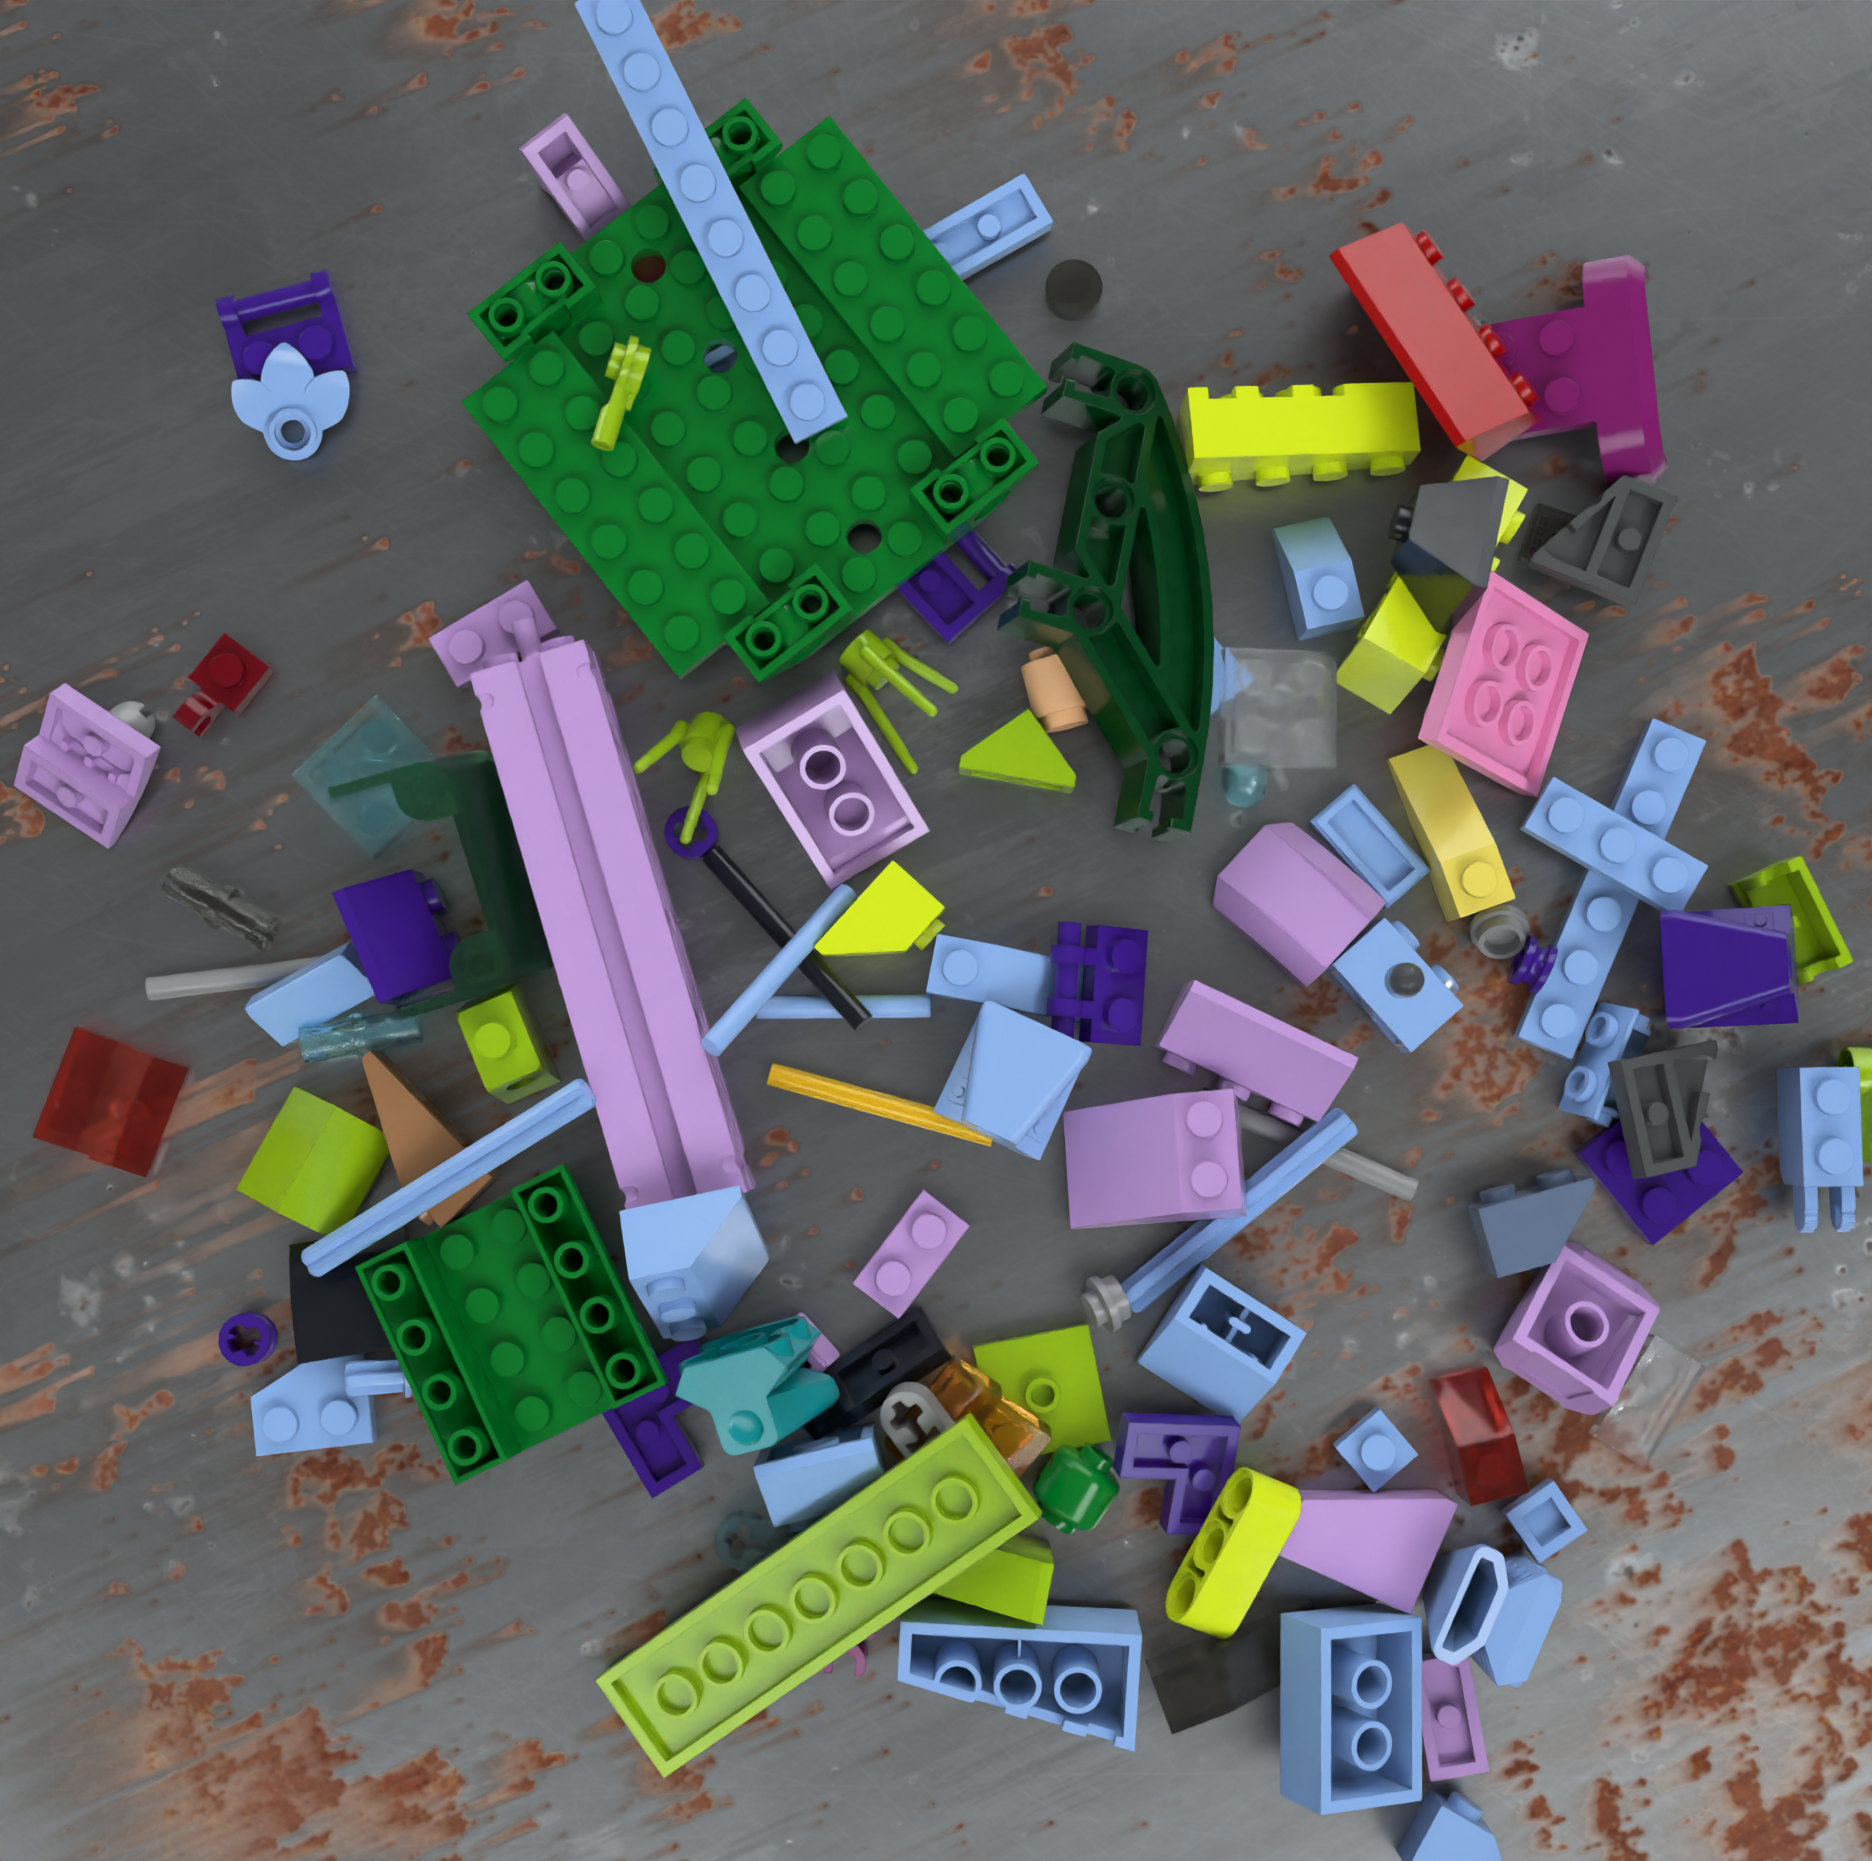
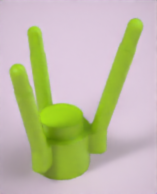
[839,629,958,775]
[633,711,736,844]

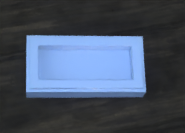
[1308,784,1431,909]

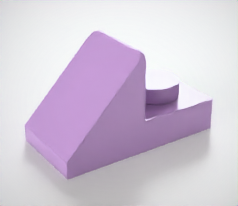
[519,113,631,242]

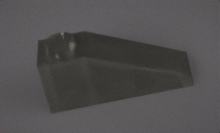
[1145,1599,1314,1734]

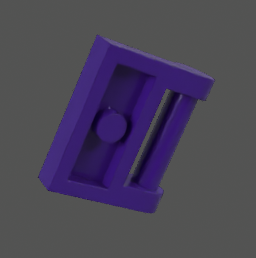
[216,269,358,381]
[896,529,1017,646]

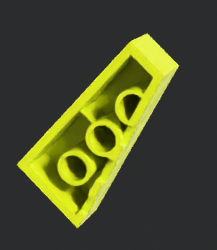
[1176,382,1421,492]

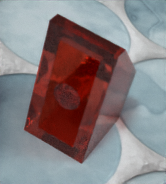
[1429,1367,1529,1506]

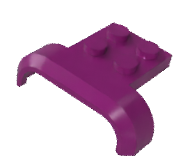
[1479,254,1668,488]

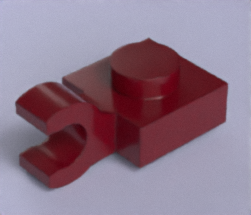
[173,633,275,738]

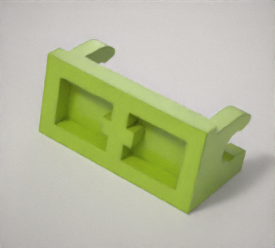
[1728,855,1854,985]

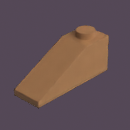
[361,1050,502,1227]

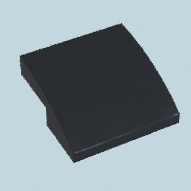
[289,1225,409,1364]

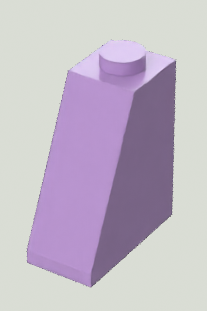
[1279,1489,1458,1614]

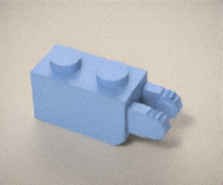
[1776,1067,1864,1233]

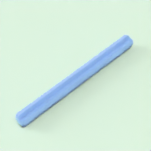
[301,1079,596,1277]

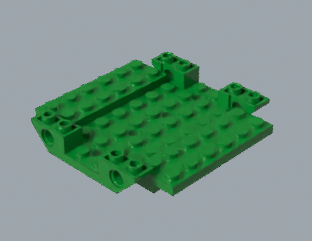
[461,97,1048,684]

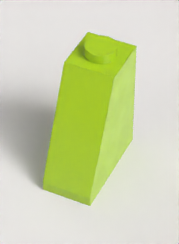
[932,1535,1055,1625]

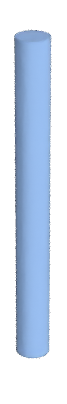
[701,884,857,1056]

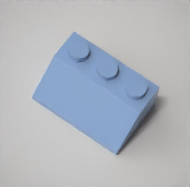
[619,1185,769,1341]

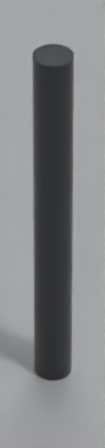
[702,846,873,1031]

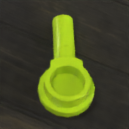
[591,335,651,451]

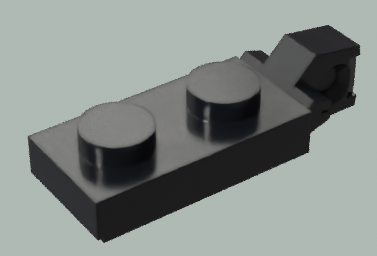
[802,1307,952,1440]

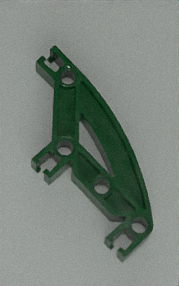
[997,342,1214,843]

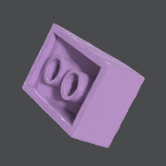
[736,670,930,890]
[1063,1089,1248,1229]

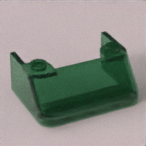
[326,750,554,1020]

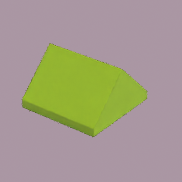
[236,1086,390,1236]

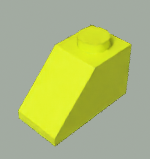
[814,860,946,957]

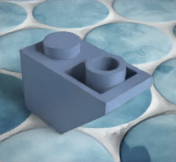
[1466,1168,1595,1278]

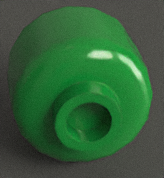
[1032,1442,1120,1535]

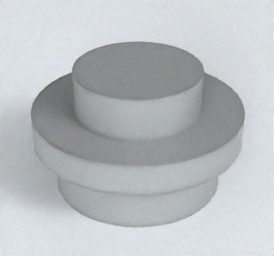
[1470,905,1530,959]
[1081,1275,1131,1333]

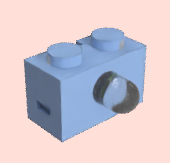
[1326,917,1464,1053]

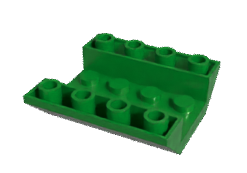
[355,1163,669,1485]

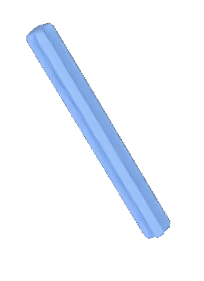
[1120,1107,1358,1314]

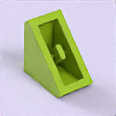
[959,709,1077,794]

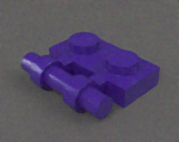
[1046,922,1148,1046]

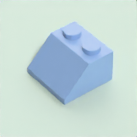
[753,1421,887,1532]

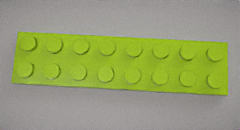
[595,1413,1042,1778]

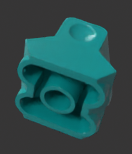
[675,1315,840,1456]

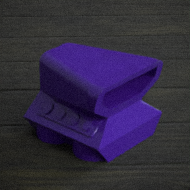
[1660,905,1799,1029]

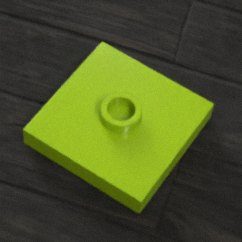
[973,1323,1112,1462]

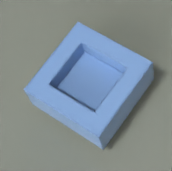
[1332,1407,1418,1493]
[1500,1477,1587,1564]

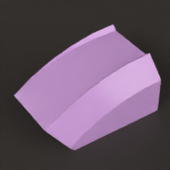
[1212,822,1387,989]
[1493,1242,1660,1416]

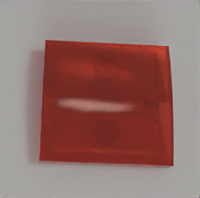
[32,1025,188,1178]

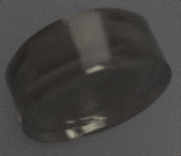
[1045,259,1103,321]

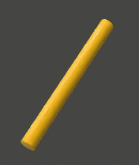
[767,1063,993,1147]

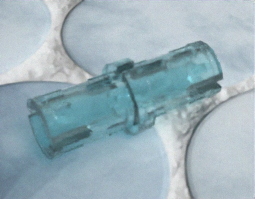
[298,1006,424,1065]

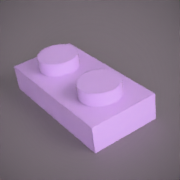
[428,580,560,691]
[853,1189,970,1319]
[1422,1653,1489,1782]

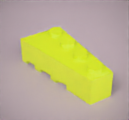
[1331,454,1528,714]

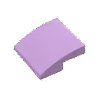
[14,683,161,849]

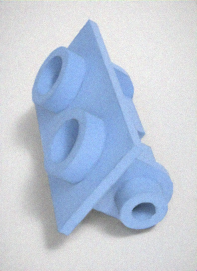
[1558,1002,1652,1128]

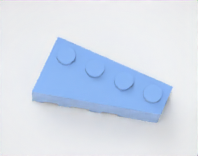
[897,1598,1142,1752]

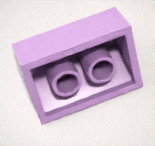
[1154,980,1359,1127]

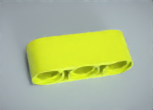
[1165,1467,1302,1639]

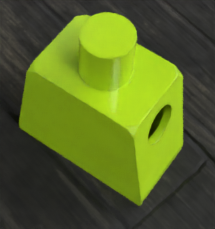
[456,980,562,1104]

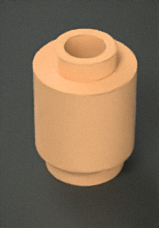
[1020,646,1089,734]

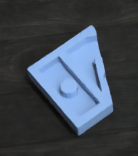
[250,1352,378,1456]

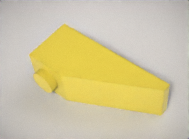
[1387,745,1516,922]

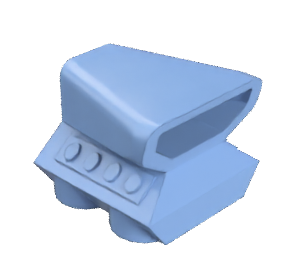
[933,1001,1092,1161]
[1423,1544,1562,1689]

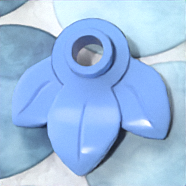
[231,342,350,461]

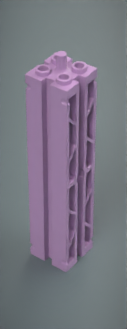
[469,618,756,1210]

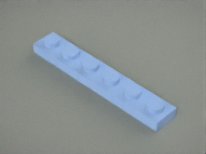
[1513,718,1706,1060]

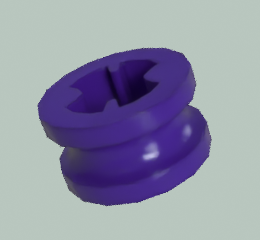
[664,806,719,860]
[1507,935,1558,994]
[218,1312,278,1366]

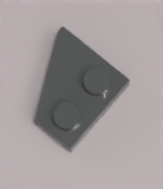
[1526,475,1678,608]
[1608,1040,1718,1179]

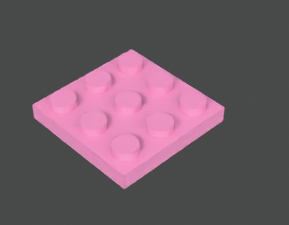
[1418,571,1589,797]

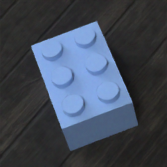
[1280,1603,1422,1815]

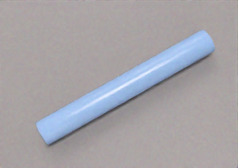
[756,994,931,1019]

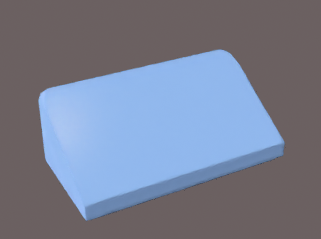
[244,941,375,1047]

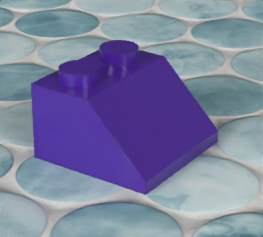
[332,869,469,1006]

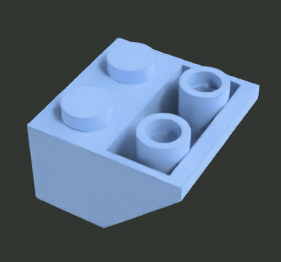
[1136,1264,1307,1423]

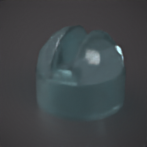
[1222,766,1269,807]

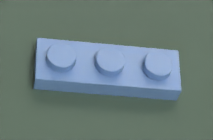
[1520,777,1708,912]

